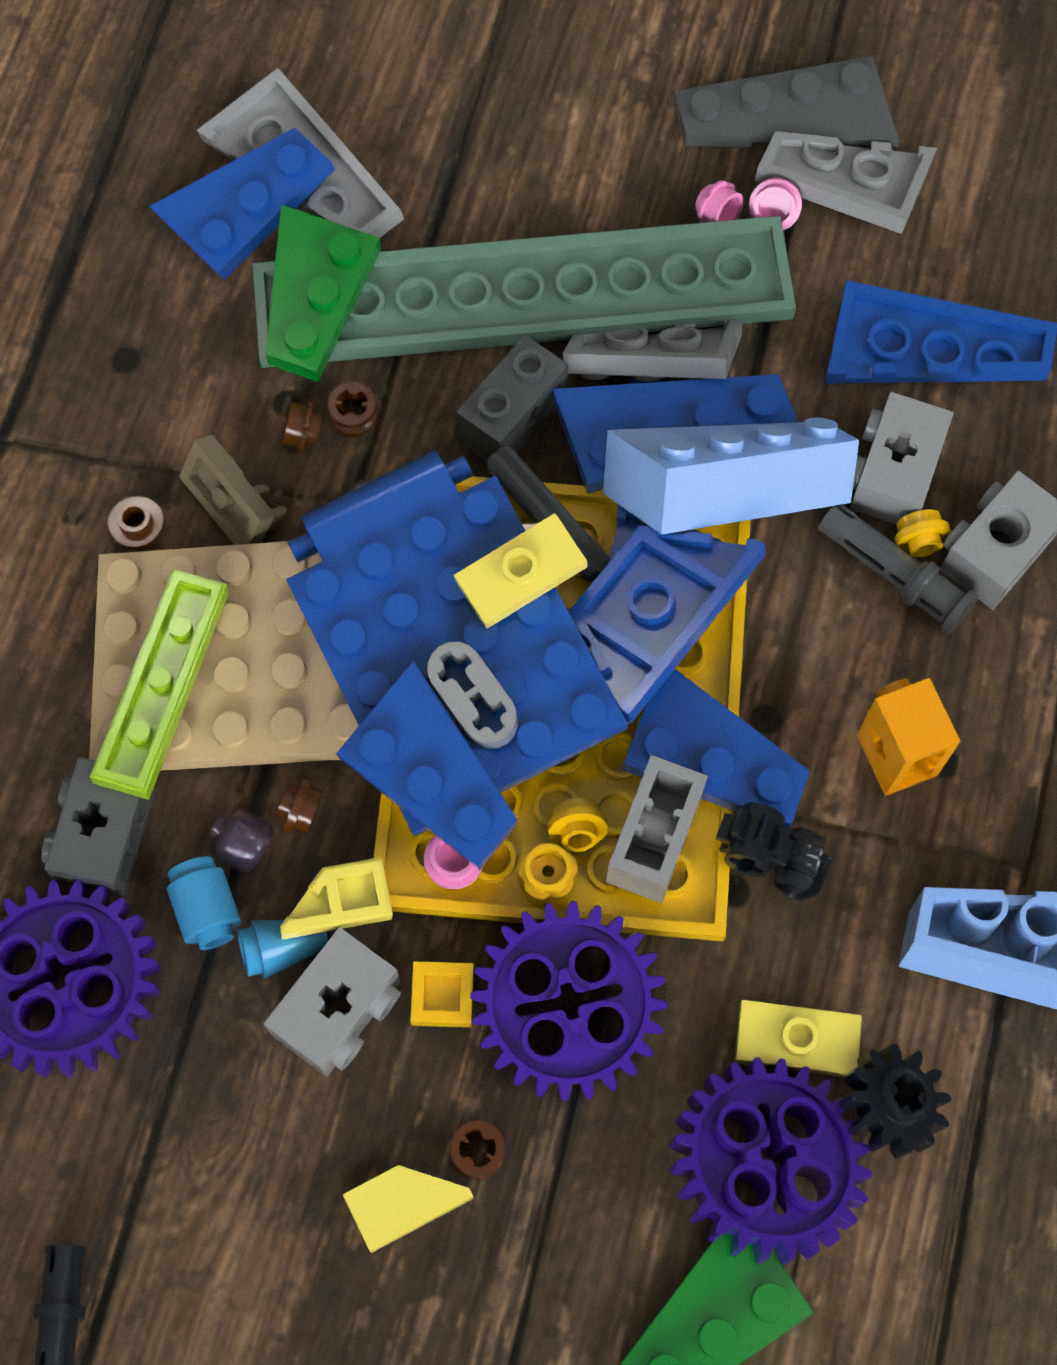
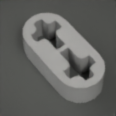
[427,642,518,749]

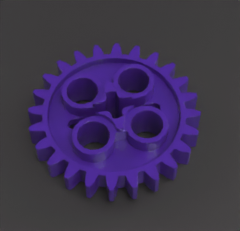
[0,880,162,1078]
[470,901,668,1101]
[669,1057,872,1265]

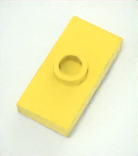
[454,513,588,629]
[734,1000,862,1077]

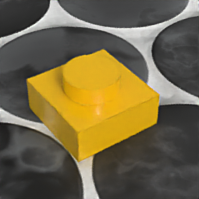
[411,961,474,1028]

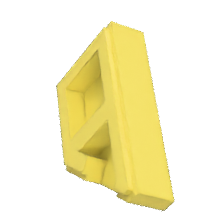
[280,857,393,940]
[343,1165,474,1253]

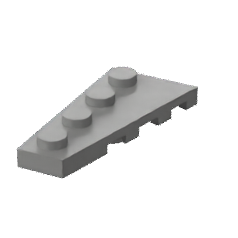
[196,68,404,238]

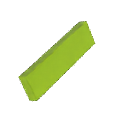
[89,569,229,800]

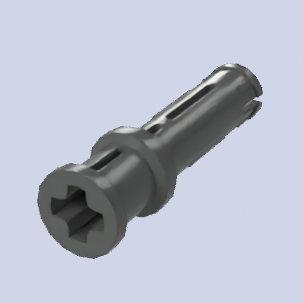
[818,504,978,636]

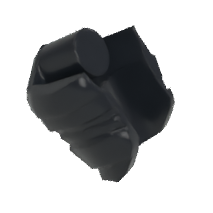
[773,827,833,901]

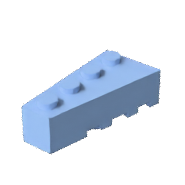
[603,417,859,535]
[898,887,1057,1010]

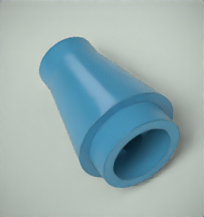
[237,920,328,979]

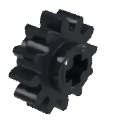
[840,1044,952,1159]

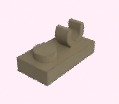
[179,435,287,545]

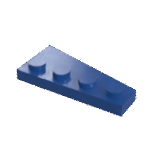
[824,280,1057,384]
[552,374,798,494]

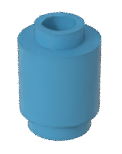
[166,856,242,950]

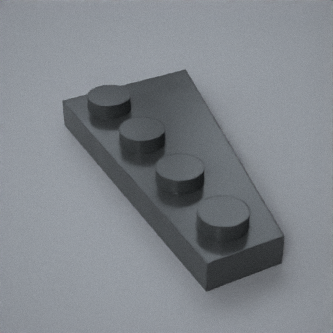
[673,56,899,151]

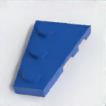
[149,128,335,281]
[336,660,518,871]
[623,669,810,827]

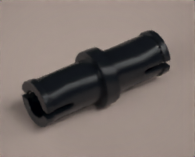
[33,1245,86,1365]

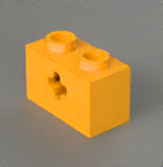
[856,678,961,796]

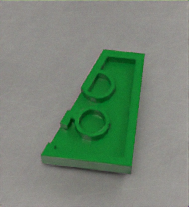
[266,204,381,382]
[620,1232,813,1365]

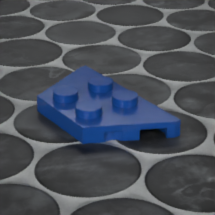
[569,526,766,724]

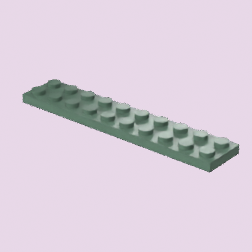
[252,216,796,368]

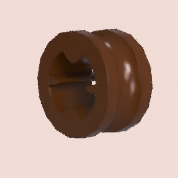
[327,381,378,437]
[450,1120,505,1179]

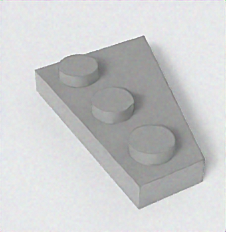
[755,131,937,234]
[563,319,742,382]

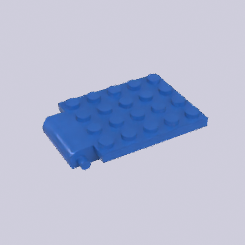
[286,450,628,837]

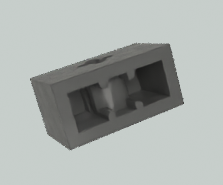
[456,334,568,462]
[41,757,156,898]

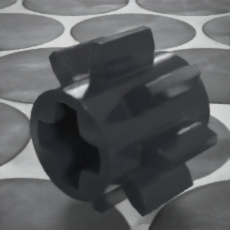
[716,802,794,877]

